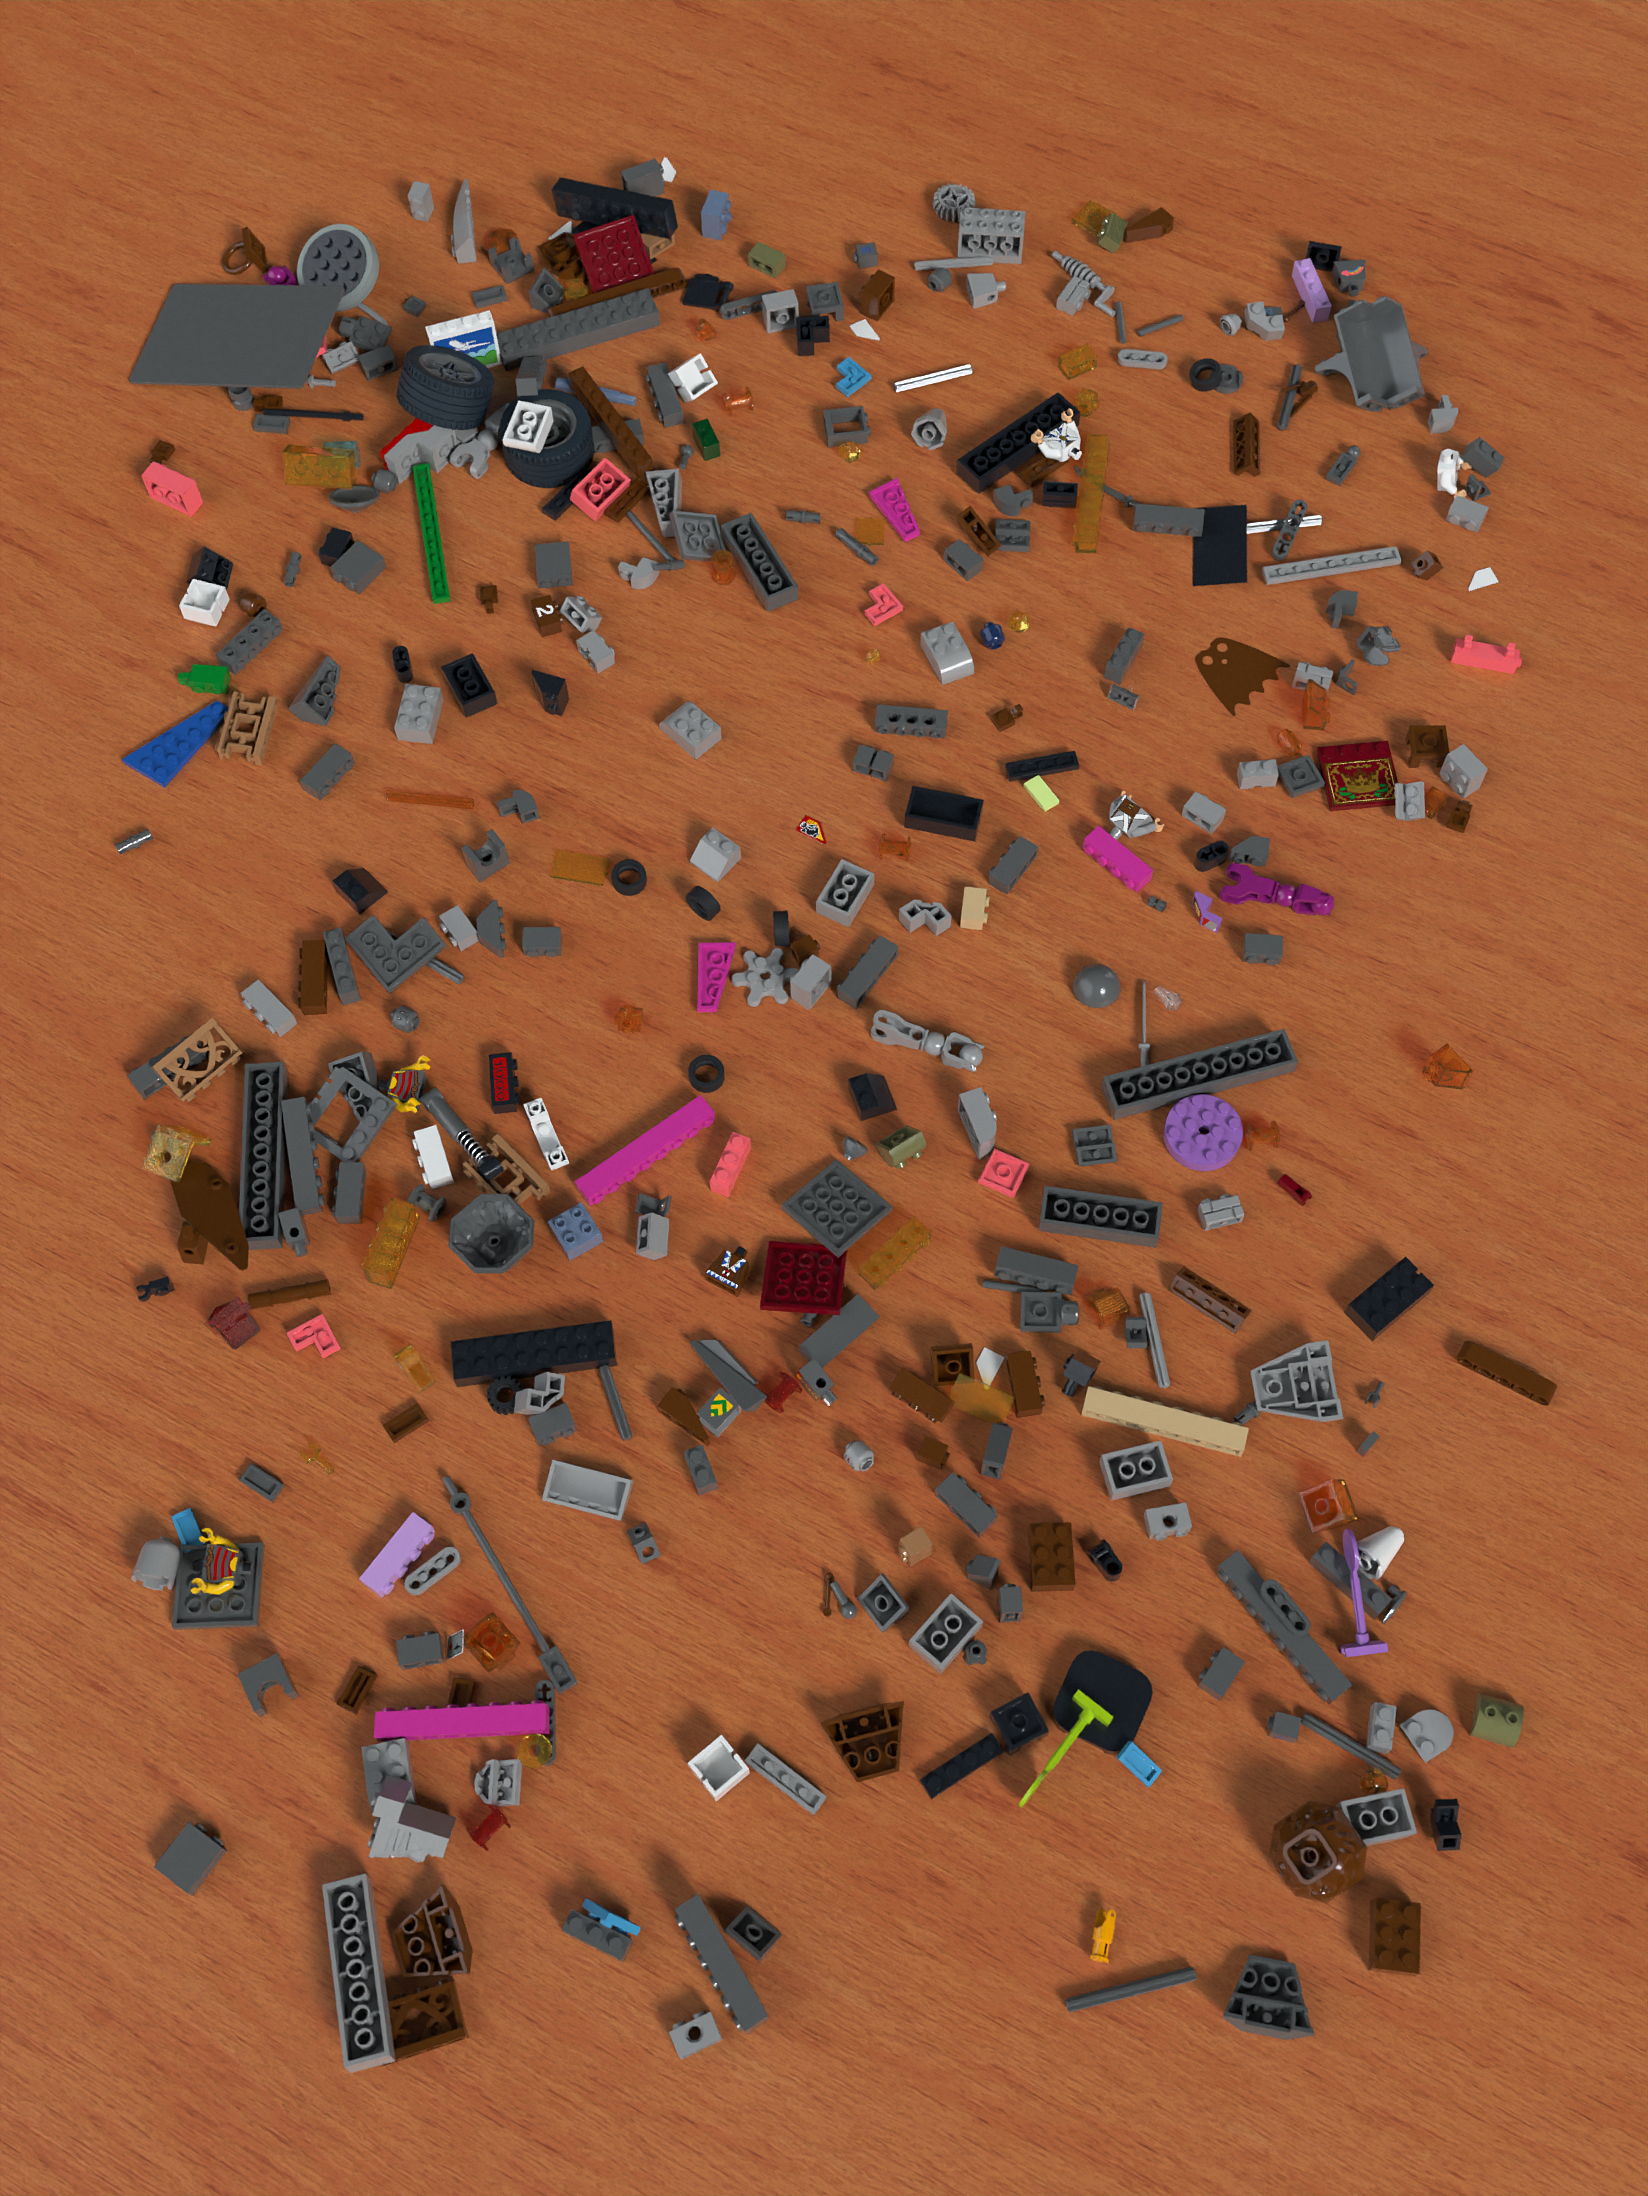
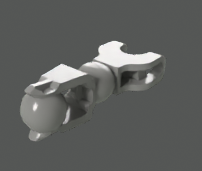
[450,403,510,479]

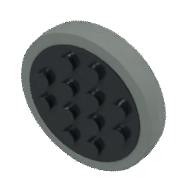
[297,224,379,312]

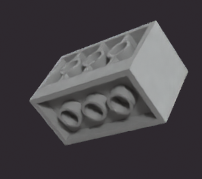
[957,207,1026,264]

